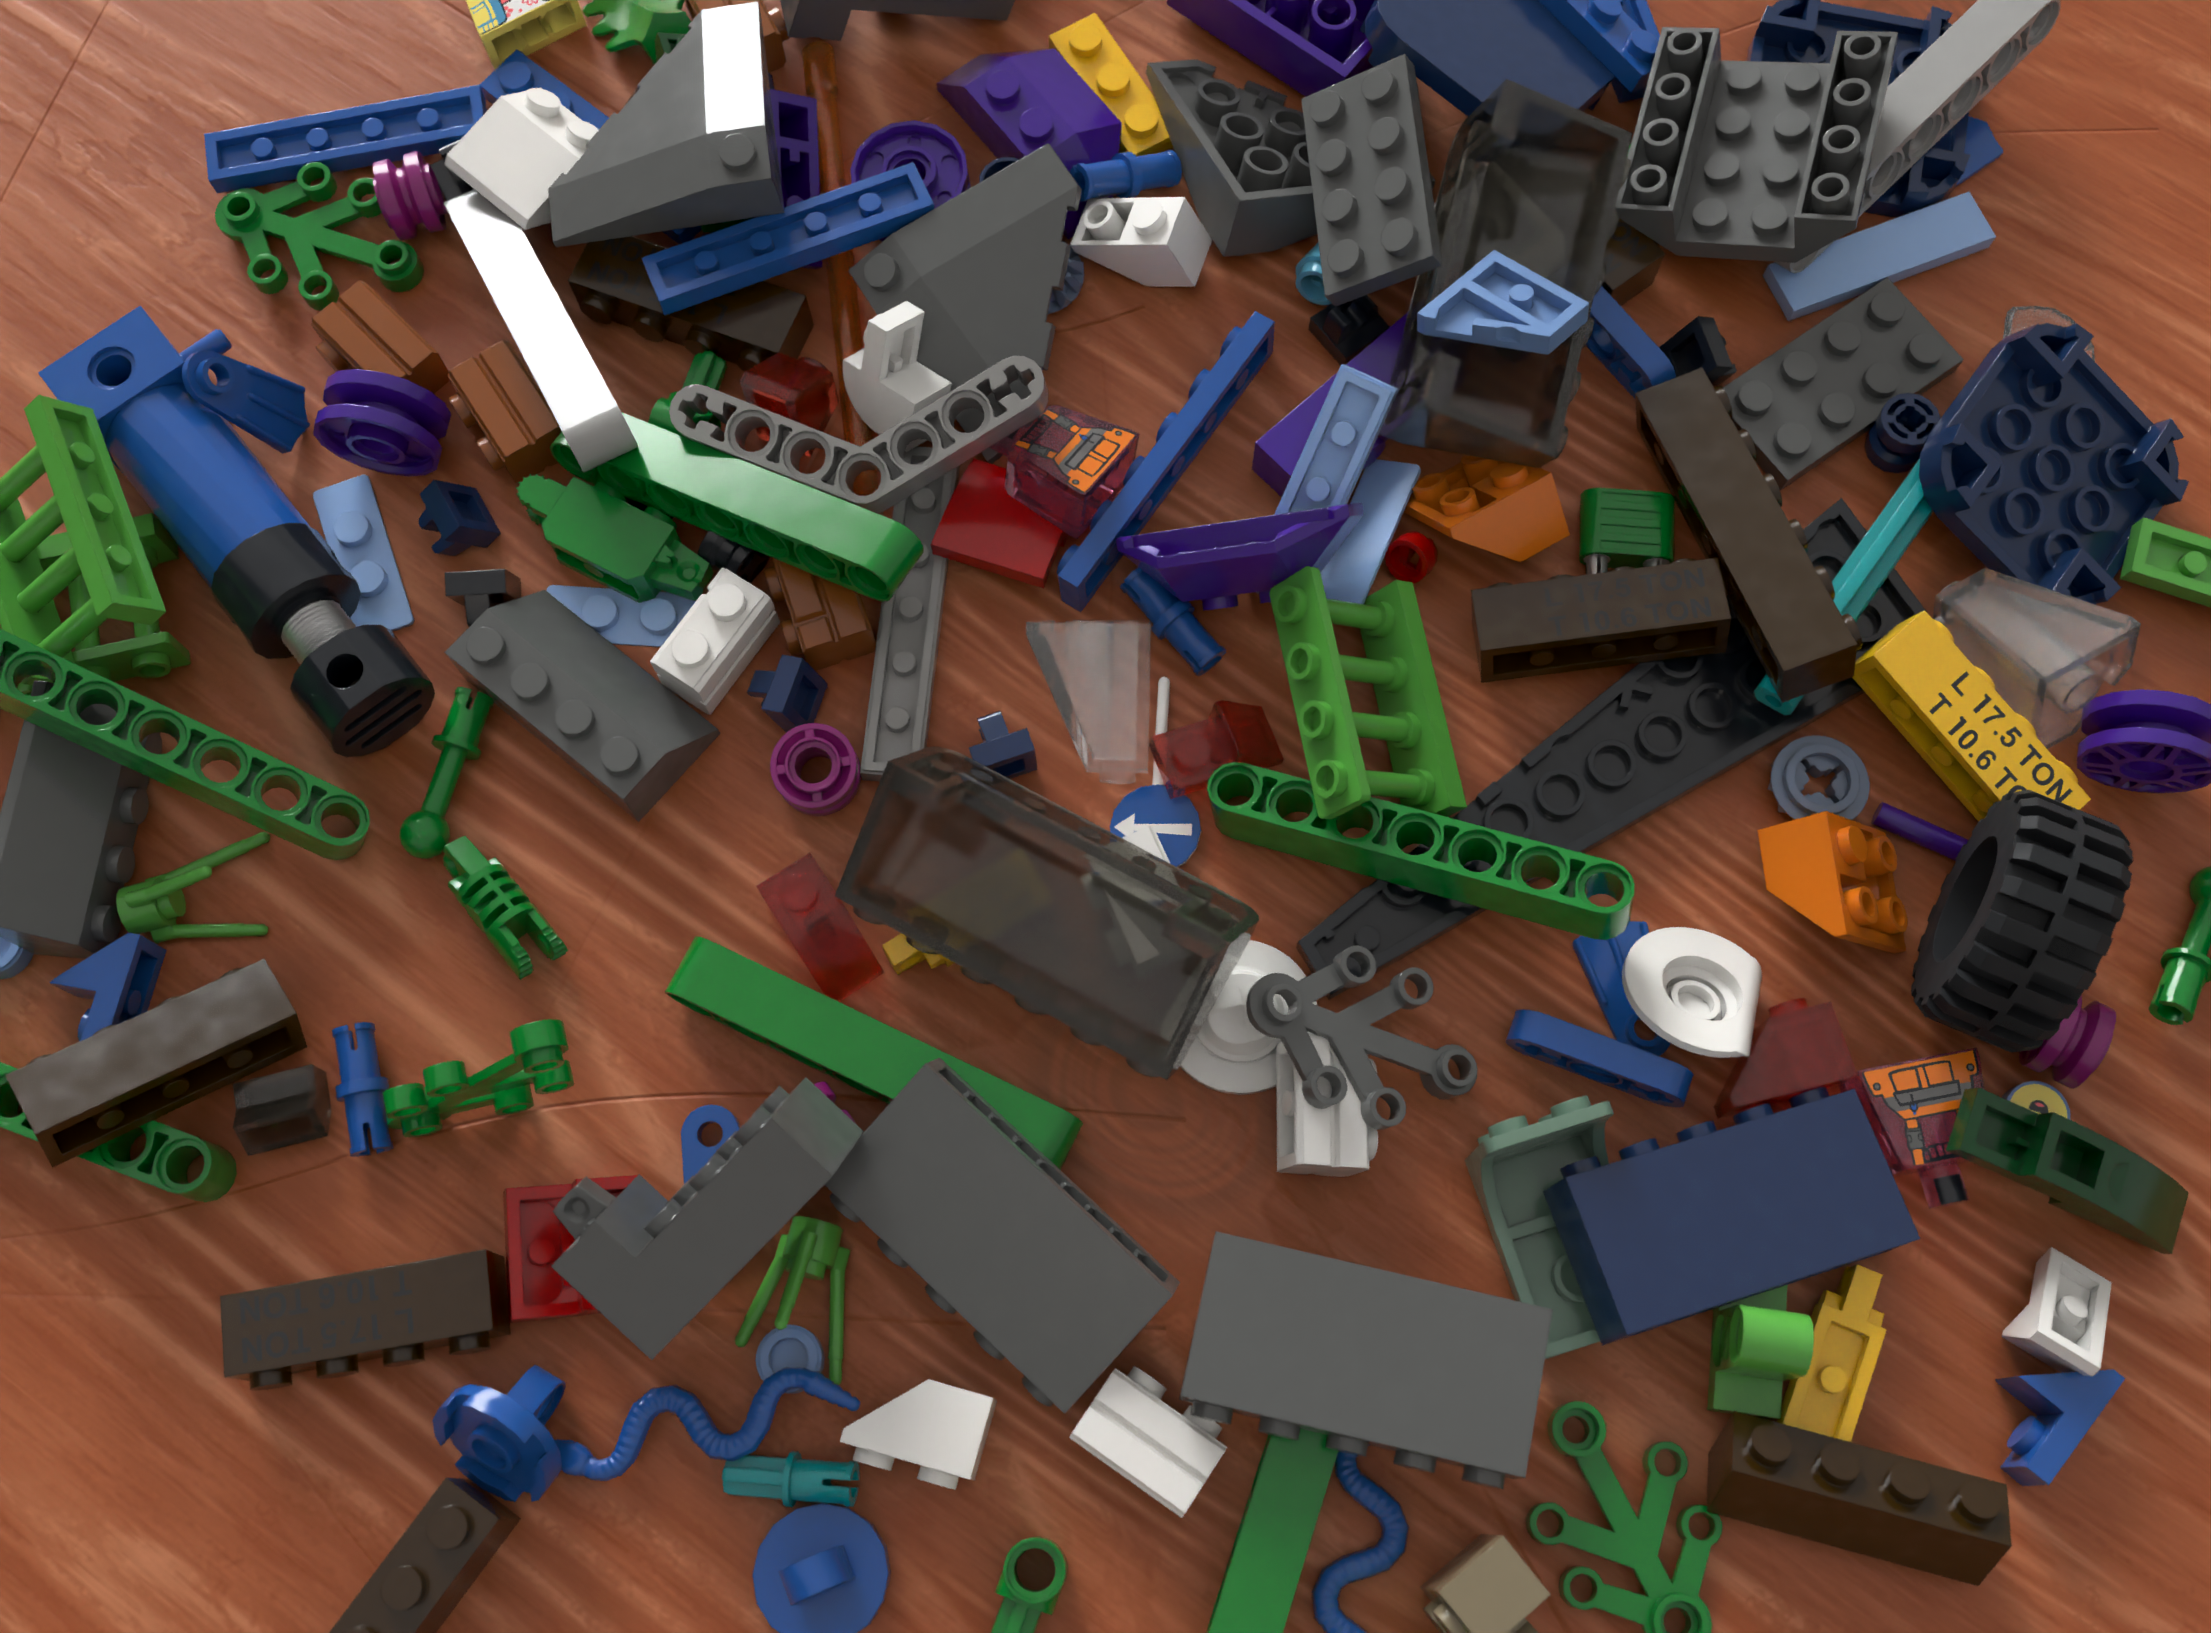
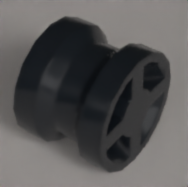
[698,530,770,584]

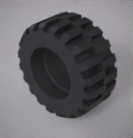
[1911,790,2133,1053]

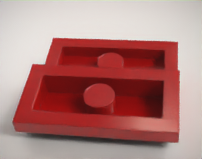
[931,458,1083,589]
[503,1175,638,1323]

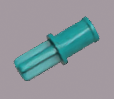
[722,1451,860,1507]

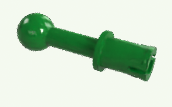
[399,687,495,859]
[2149,866,2211,1025]

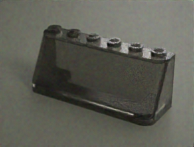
[1380,79,1632,468]
[835,746,1259,1080]

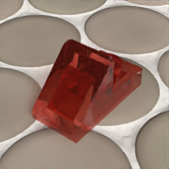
[1149,700,1284,799]

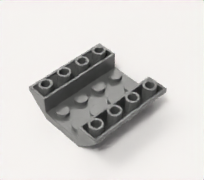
[1614,27,1898,263]

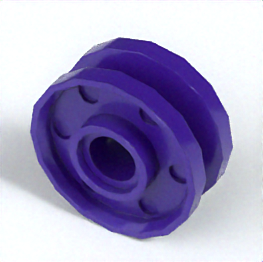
[850,120,971,242]
[313,369,451,476]
[2077,689,2211,793]

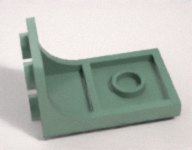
[1465,1095,1614,1359]

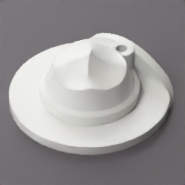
[1622,927,1762,1058]
[1161,938,1317,1095]

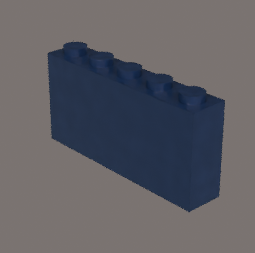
[1543,1086,1920,1346]

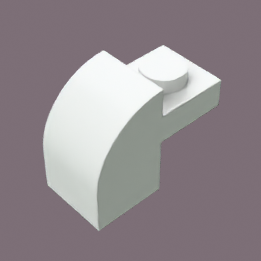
[843,301,952,452]

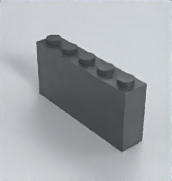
[825,1058,1180,1414]
[1179,1231,1553,1489]

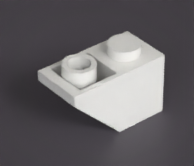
[1070,197,1212,287]
[840,1379,997,1490]

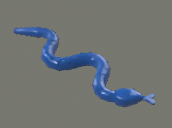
[554,1367,860,1481]
[1312,1445,1409,1633]

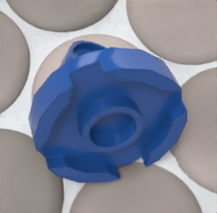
[433,1365,566,1502]
[752,1503,891,1633]

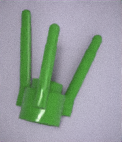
[116,832,270,943]
[735,1216,851,1385]

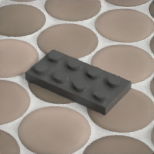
[1301,54,1443,307]
[1723,277,1964,490]

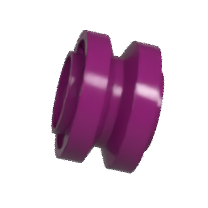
[373,151,447,241]
[770,723,861,816]
[2019,996,2116,1089]

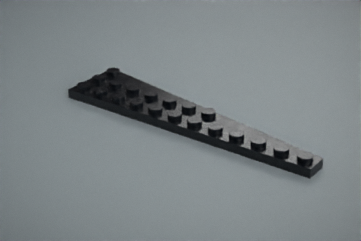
[1296,498,1931,1000]

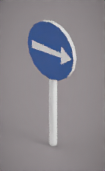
[1110,677,1201,870]

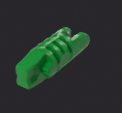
[443,836,568,980]

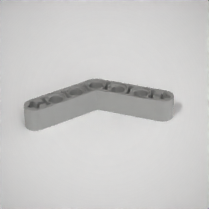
[669,356,1049,513]

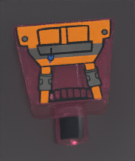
[989,405,1140,539]
[1838,1047,1985,1209]

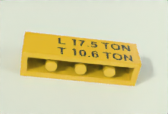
[1852,610,2091,822]

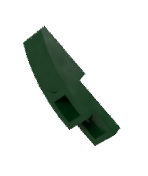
[1946,1087,2189,1254]

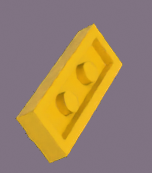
[1048,13,1173,156]

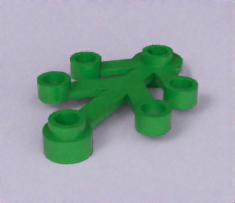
[215,162,424,310]
[382,1019,575,1138]
[1526,1401,1722,1633]

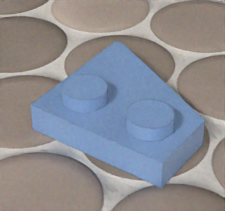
[1417,250,1589,355]

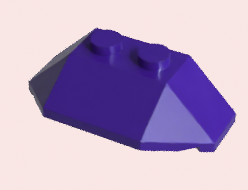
[936,48,1122,240]
[1116,503,1364,611]

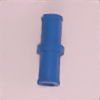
[1070,150,1182,202]
[1120,567,1226,676]
[332,1022,393,1157]

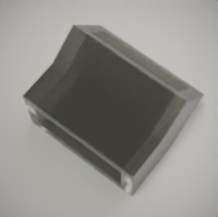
[233,1064,332,1156]

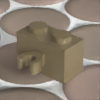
[1420,1534,1551,1633]

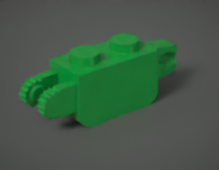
[516,474,714,603]

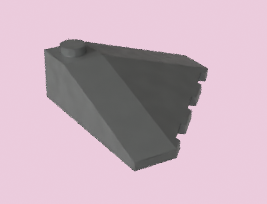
[548,1,785,247]
[1146,59,1436,257]
[848,143,1082,464]

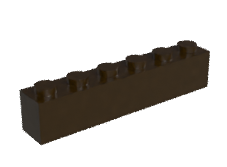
[1635,368,1862,703]

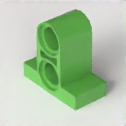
[1707,1285,1814,1420]

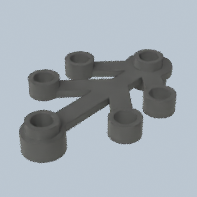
[1246,945,1477,1130]

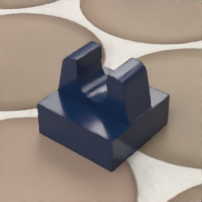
[418,480,501,556]
[747,655,828,733]
[969,711,1037,789]

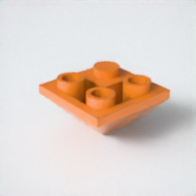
[1404,446,1570,562]
[1757,811,1908,954]

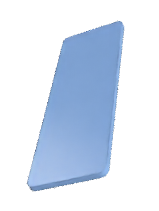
[1321,459,1421,604]
[313,475,414,632]
[546,585,696,647]

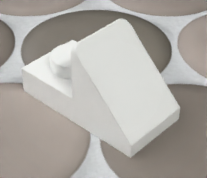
[2002,1247,2112,1377]

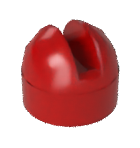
[1385,531,1438,583]

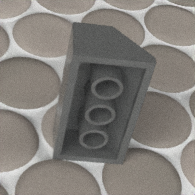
[444,590,720,822]
[0,680,162,959]

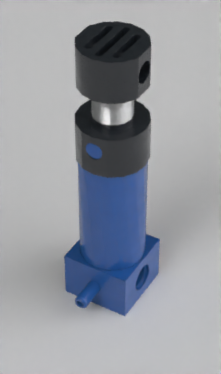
[38,306,435,757]

